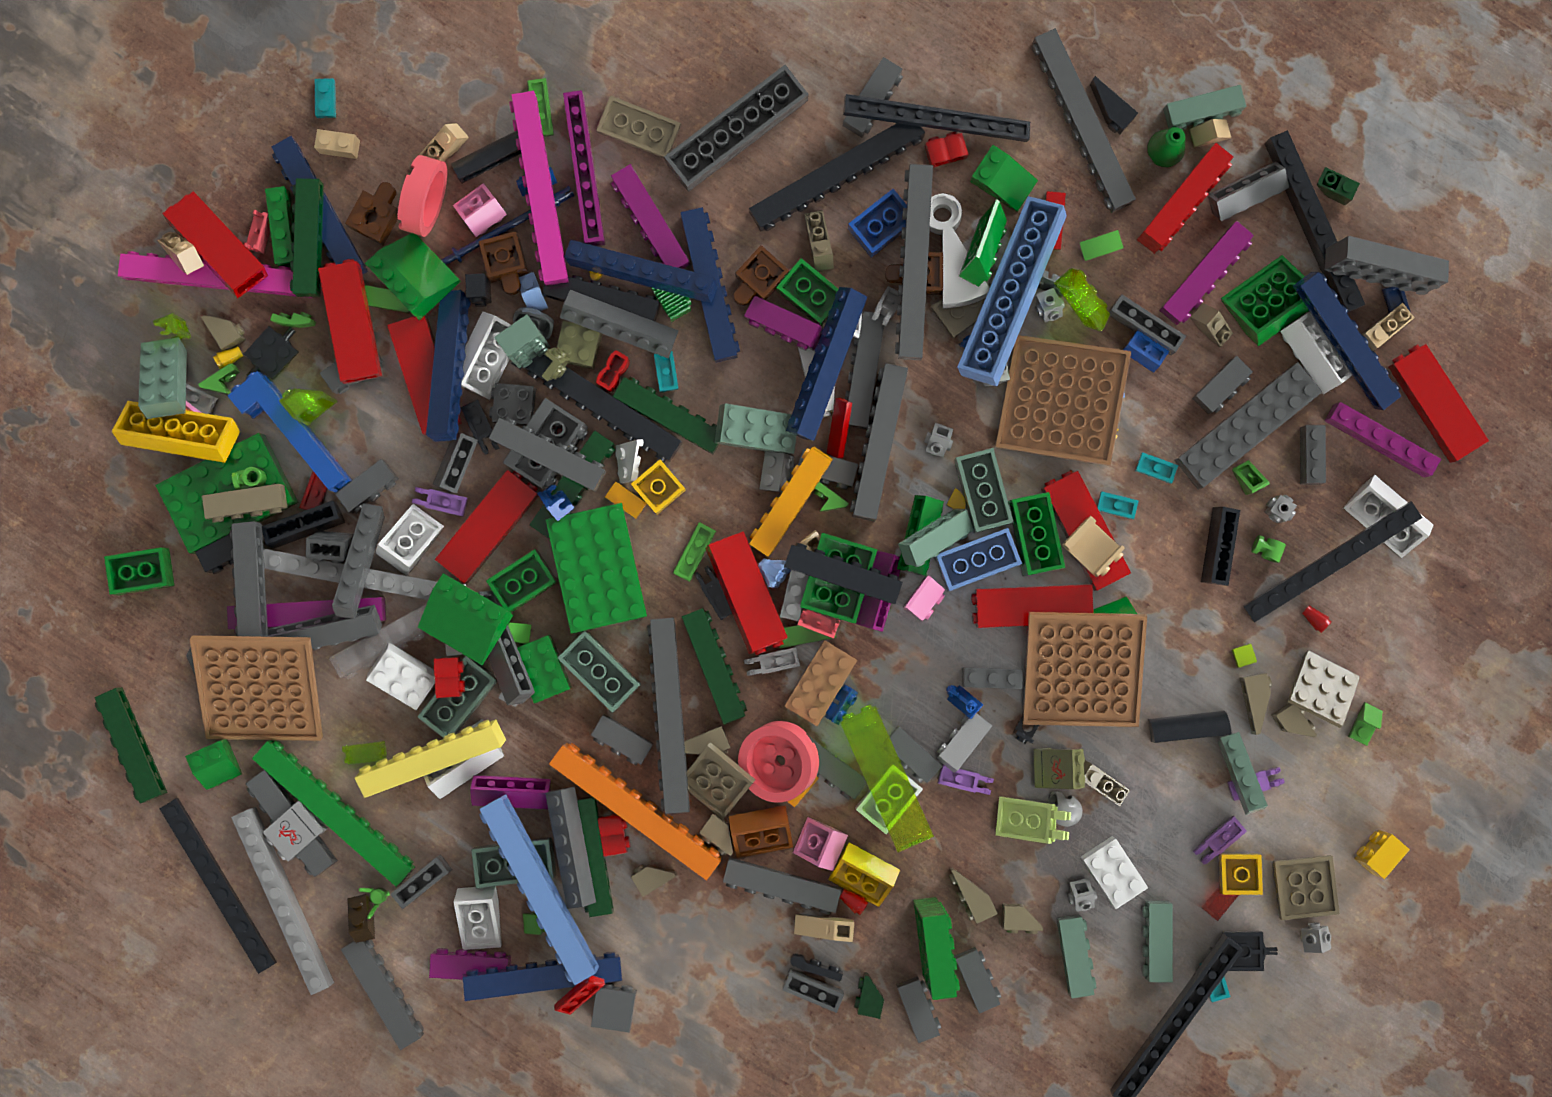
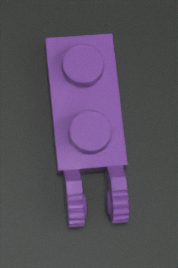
[412,487,468,517]
[937,764,994,795]
[1227,767,1285,801]
[1193,816,1247,864]

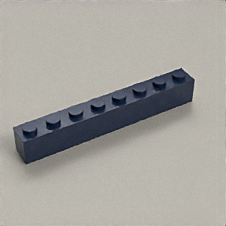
[271,136,368,274]
[680,207,740,363]
[564,240,717,303]
[1293,272,1401,410]
[786,287,867,441]
[426,290,471,442]
[462,952,622,1001]

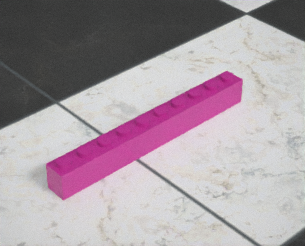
[509,91,569,286]
[118,251,313,298]

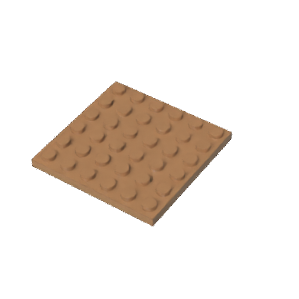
[996,335,1131,466]
[1022,612,1147,727]
[190,636,323,741]

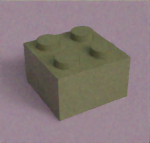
[557,321,602,370]

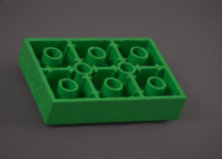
[155,433,299,554]
[545,503,647,633]
[913,897,960,1000]

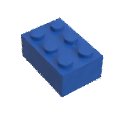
[847,188,907,258]

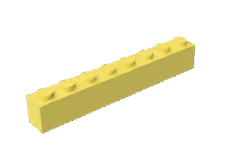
[355,719,506,798]

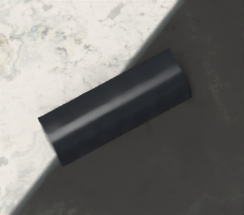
[451,131,522,184]
[262,501,345,549]
[1201,507,1241,586]
[1148,711,1232,743]

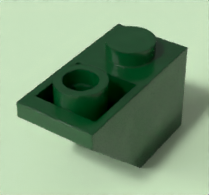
[1316,167,1360,205]
[854,972,884,1019]

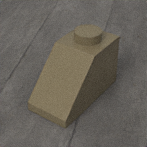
[201,315,246,351]
[631,864,677,897]

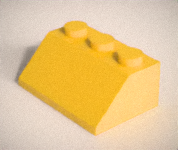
[828,842,900,907]

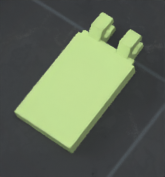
[996,797,1071,844]

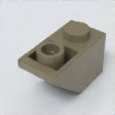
[1191,303,1233,348]
[1271,703,1317,737]
[699,812,733,856]
[1002,903,1043,934]

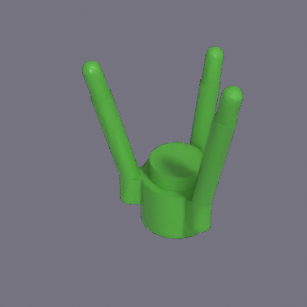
[359,887,390,919]

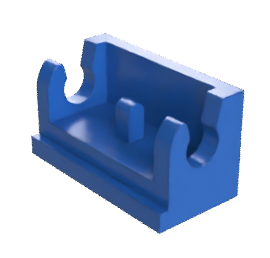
[1123,330,1169,373]
[537,485,574,521]

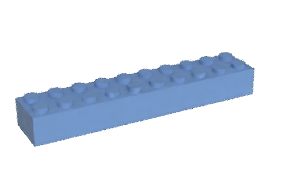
[957,196,1067,386]
[479,795,599,985]

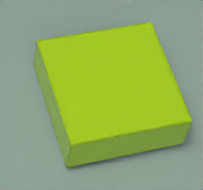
[1231,644,1257,668]

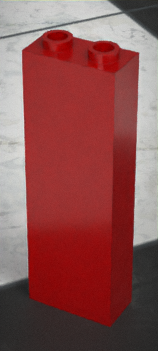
[162,191,268,299]
[318,259,382,384]
[387,315,462,436]
[1388,344,1489,463]
[435,470,539,584]
[1041,470,1131,591]
[705,531,788,655]
[971,584,1094,628]

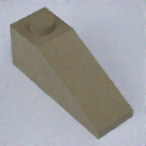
[1239,673,1272,735]
[684,726,731,754]

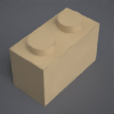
[314,129,360,159]

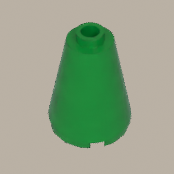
[1147,127,1185,168]

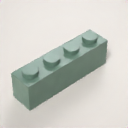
[1163,85,1247,130]
[898,508,974,567]
[1218,732,1268,815]
[1142,901,1173,983]
[1056,914,1097,999]

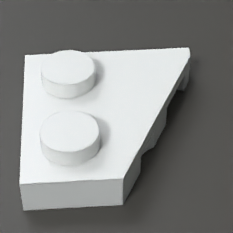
[616,440,643,483]

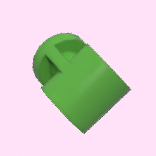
[232,467,267,490]
[1251,535,1286,563]

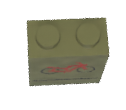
[1034,748,1085,789]

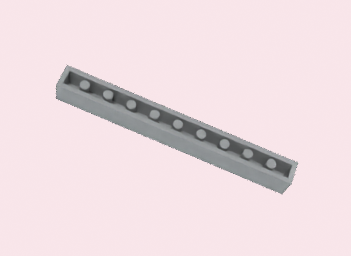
[263,549,437,600]
[231,807,334,995]

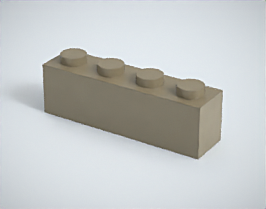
[202,484,288,523]

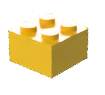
[631,460,686,515]
[1354,830,1410,879]
[1219,854,1263,895]

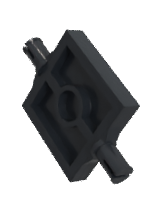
[243,326,299,380]
[1210,931,1278,971]

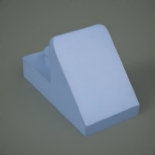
[519,272,548,311]

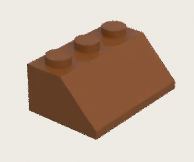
[729,805,794,858]

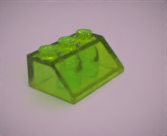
[1054,268,1110,331]
[279,388,338,426]

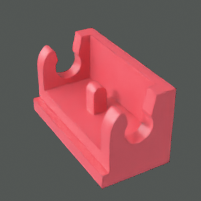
[244,210,270,254]
[798,608,840,639]

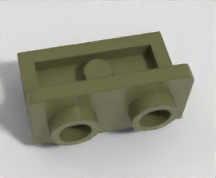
[542,348,570,381]

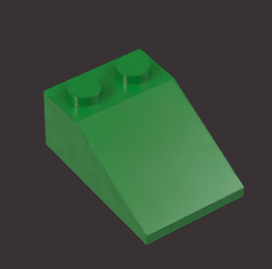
[970,145,1038,212]

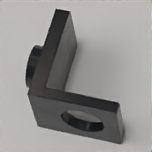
[1013,716,1039,744]

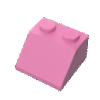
[453,183,507,237]
[903,575,945,621]
[793,817,848,871]

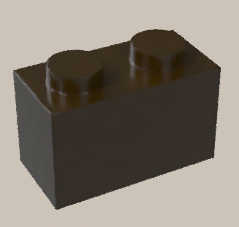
[347,894,375,943]

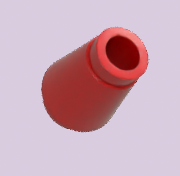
[1302,605,1332,633]
[839,889,869,915]

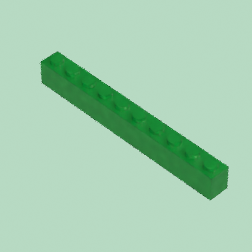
[252,740,415,887]

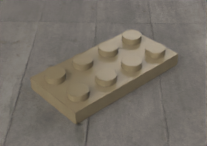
[596,96,681,158]
[931,264,998,338]

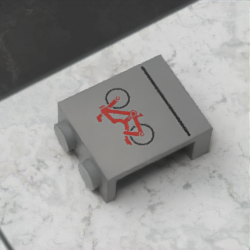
[263,801,328,861]

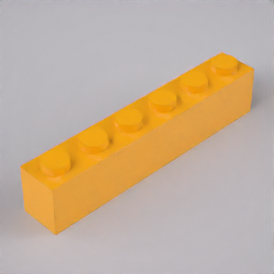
[749,447,833,557]

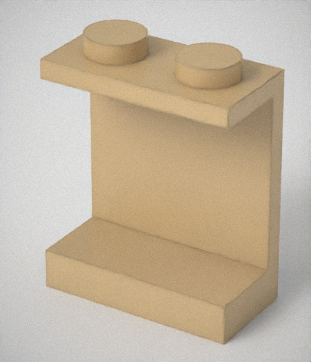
[1062,516,1125,577]

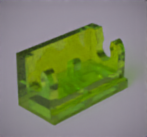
[153,313,191,340]
[342,741,387,765]

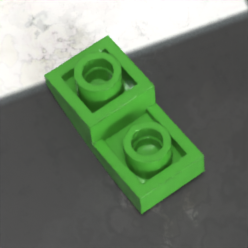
[1080,230,1124,261]
[270,312,316,328]

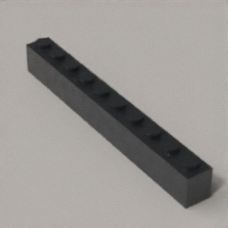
[749,123,925,232]
[1264,130,1365,313]
[511,354,682,462]
[1110,934,1244,1097]

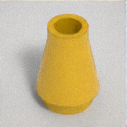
[213,346,244,370]

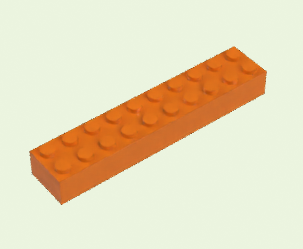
[549,743,722,881]

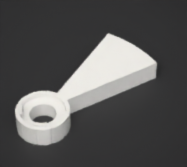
[930,193,990,308]

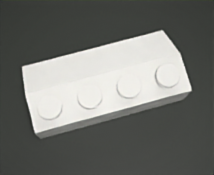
[461,312,511,400]
[1280,312,1352,395]
[1344,475,1433,558]
[424,719,504,799]

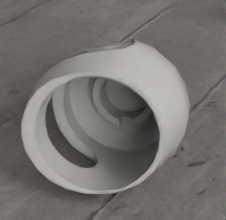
[1048,791,1083,827]

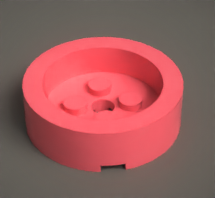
[398,155,447,237]
[738,721,819,802]

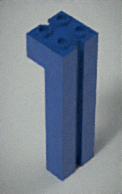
[227,371,352,493]

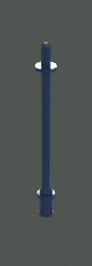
[441,185,575,265]

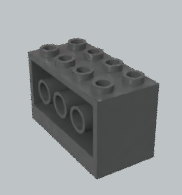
[503,398,588,490]

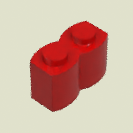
[924,132,968,168]
[596,350,630,393]
[434,657,465,698]
[598,814,631,856]

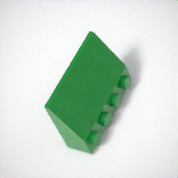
[365,233,461,321]
[1221,255,1309,346]
[800,533,878,624]
[417,573,513,666]

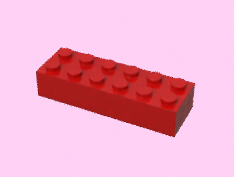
[1137,143,1234,254]

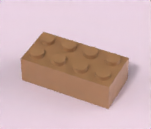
[784,640,857,726]

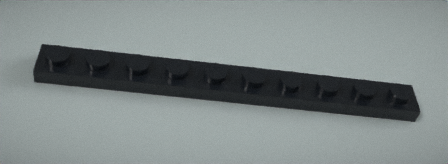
[843,94,1031,142]
[1243,501,1423,623]
[159,798,277,974]

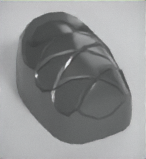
[513,307,554,340]

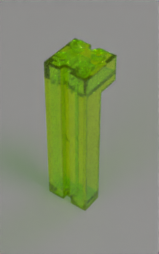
[840,704,934,853]

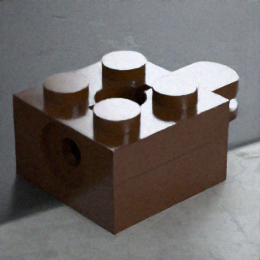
[345,182,398,246]
[479,231,528,295]
[733,245,789,306]
[885,252,943,295]

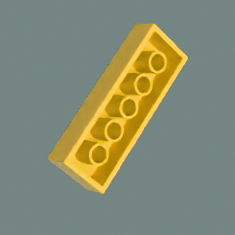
[112,401,240,463]

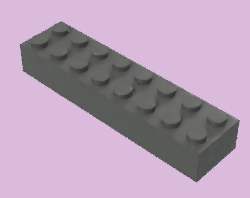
[664,65,809,192]
[1174,362,1322,490]
[850,363,908,522]

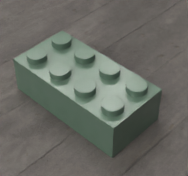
[494,315,551,368]
[138,337,187,419]
[715,403,796,455]
[954,448,1013,533]
[558,630,641,713]
[417,656,498,738]
[471,837,556,889]

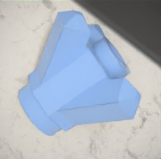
[758,558,791,588]

